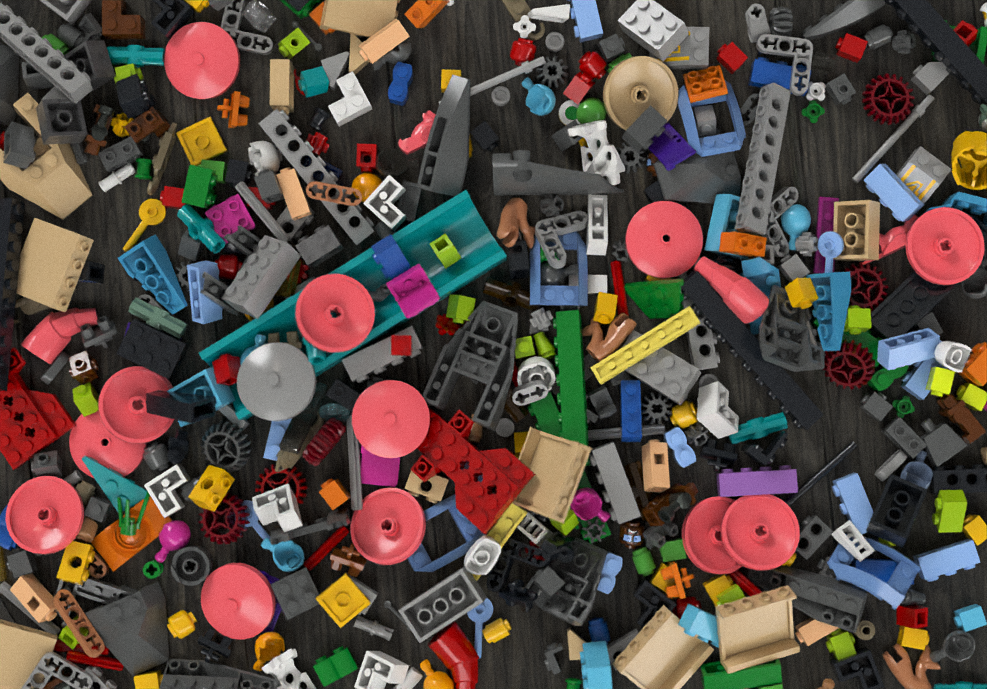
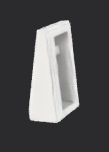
[527,4,570,23]
[517,508,552,547]
[831,520,875,562]

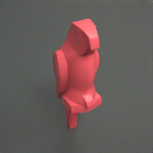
[398,110,436,155]
[862,215,918,265]

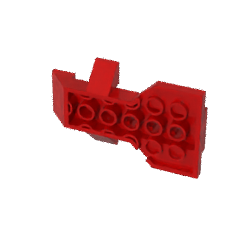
[0,347,76,470]
[410,406,535,534]

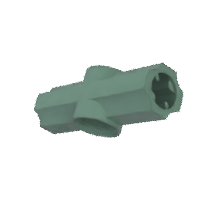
[128,297,188,339]

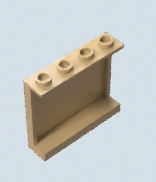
[319,0,400,38]
[16,218,94,312]
[512,427,591,523]
[715,585,800,674]
[612,605,714,689]
[0,619,59,689]

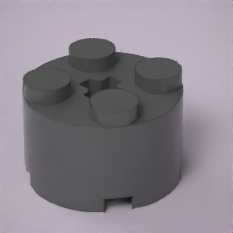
[171,545,214,586]

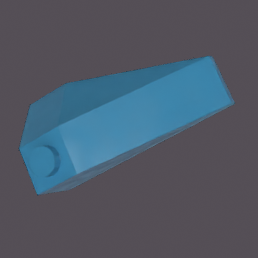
[118,234,187,315]
[806,272,851,351]

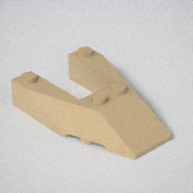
[0,93,92,220]

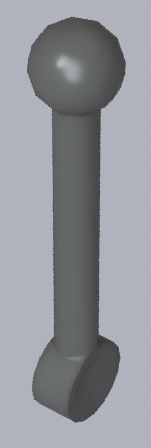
[292,21,322,51]
[384,600,411,632]

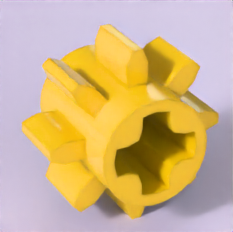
[110,113,134,137]

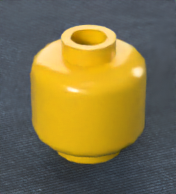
[670,401,698,429]
[167,610,197,639]

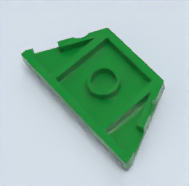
[624,279,684,319]

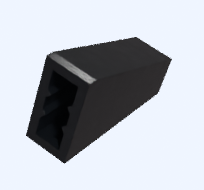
[146,390,216,423]

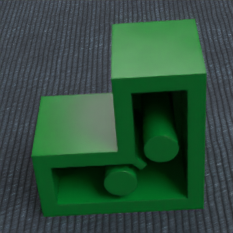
[181,165,218,209]

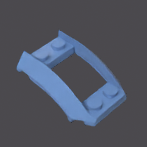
[678,79,746,157]
[529,230,588,306]
[407,494,486,572]
[827,534,922,610]

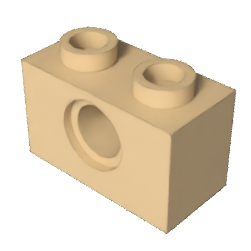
[405,471,449,503]

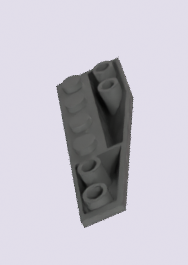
[801,0,887,40]
[417,75,470,196]
[747,566,868,633]
[159,658,278,689]

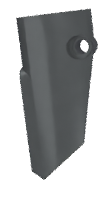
[492,150,624,196]

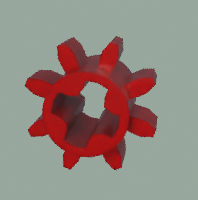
[306,132,330,155]

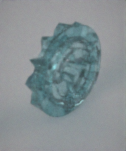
[319,403,350,421]

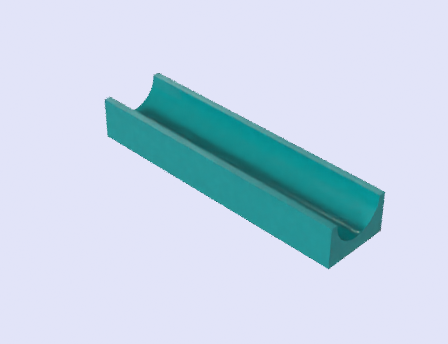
[199,190,507,420]

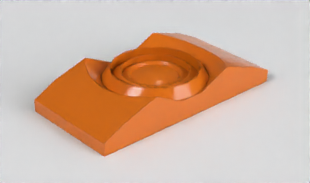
[91,496,172,572]

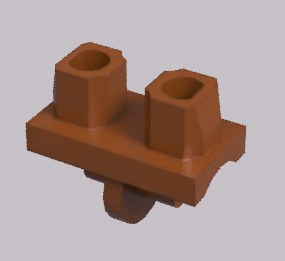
[330,543,367,577]

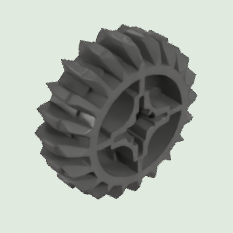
[200,421,253,473]

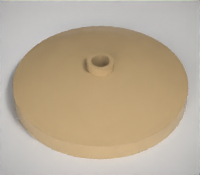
[603,56,678,131]

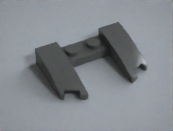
[200,225,261,316]
[270,507,351,545]
[56,576,140,628]

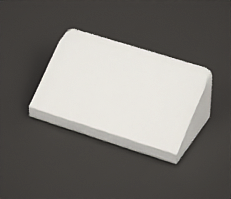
[569,274,607,294]
[393,667,423,689]

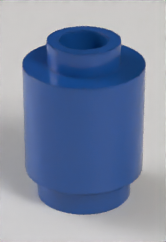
[588,617,611,645]

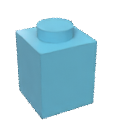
[953,604,987,632]

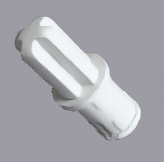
[98,163,136,193]

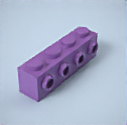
[716,465,798,497]

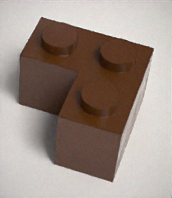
[102,0,145,40]

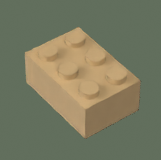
[833,200,880,261]

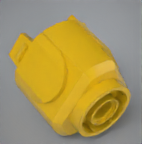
[951,131,987,190]

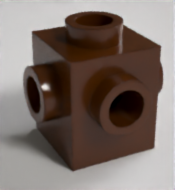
[69,350,99,385]

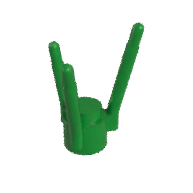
[117,492,150,536]

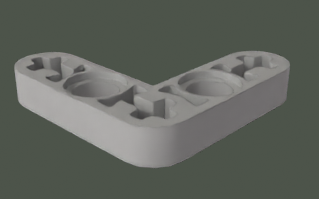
[221,0,274,55]
[756,34,813,96]
[762,187,799,257]
[535,211,588,269]
[21,652,93,689]

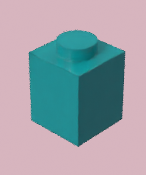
[298,66,330,98]

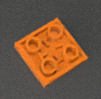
[683,65,728,103]

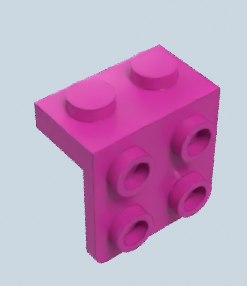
[205,194,255,244]
[386,264,440,318]
[361,445,401,487]

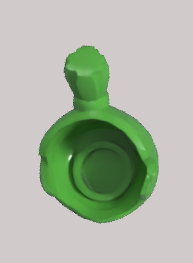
[576,97,607,124]

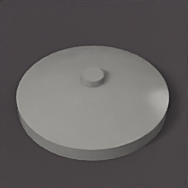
[237,342,316,421]

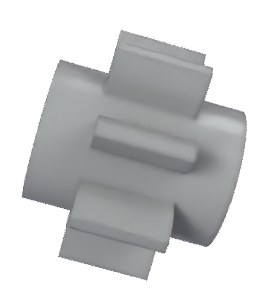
[795,232,818,256]
[529,307,553,331]

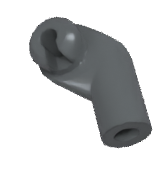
[368,284,391,302]

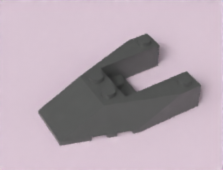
[422,300,518,431]

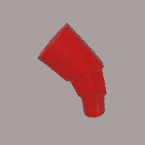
[427,621,480,689]

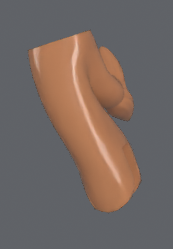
[496,198,535,249]
[582,313,637,362]
[882,643,941,689]

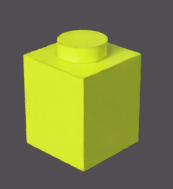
[925,367,955,397]
[956,383,987,411]

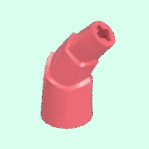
[694,256,769,324]
[21,307,98,365]

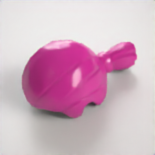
[570,488,611,523]
[155,520,191,563]

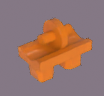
[217,91,250,129]
[660,562,694,599]

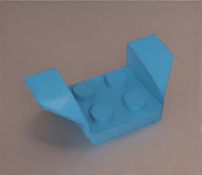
[924,192,987,226]
[739,257,781,335]

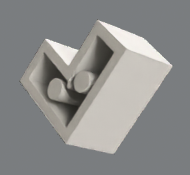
[328,71,372,127]
[363,175,407,232]
[696,381,739,439]
[144,464,191,518]
[252,484,303,533]
[354,650,409,689]

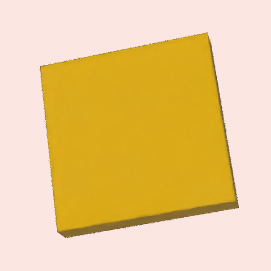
[176,117,227,166]
[316,573,371,628]

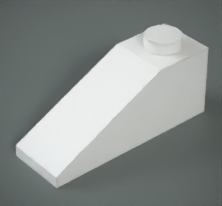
[586,194,608,255]

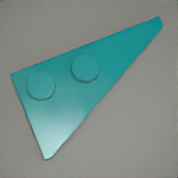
[82,455,148,512]

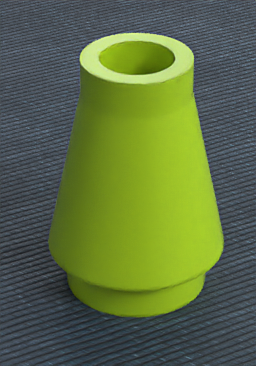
[533,331,556,360]

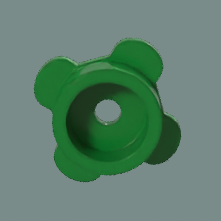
[802,100,825,123]
[892,396,915,418]

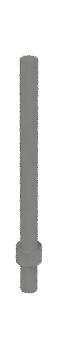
[438,56,546,105]
[852,94,934,184]

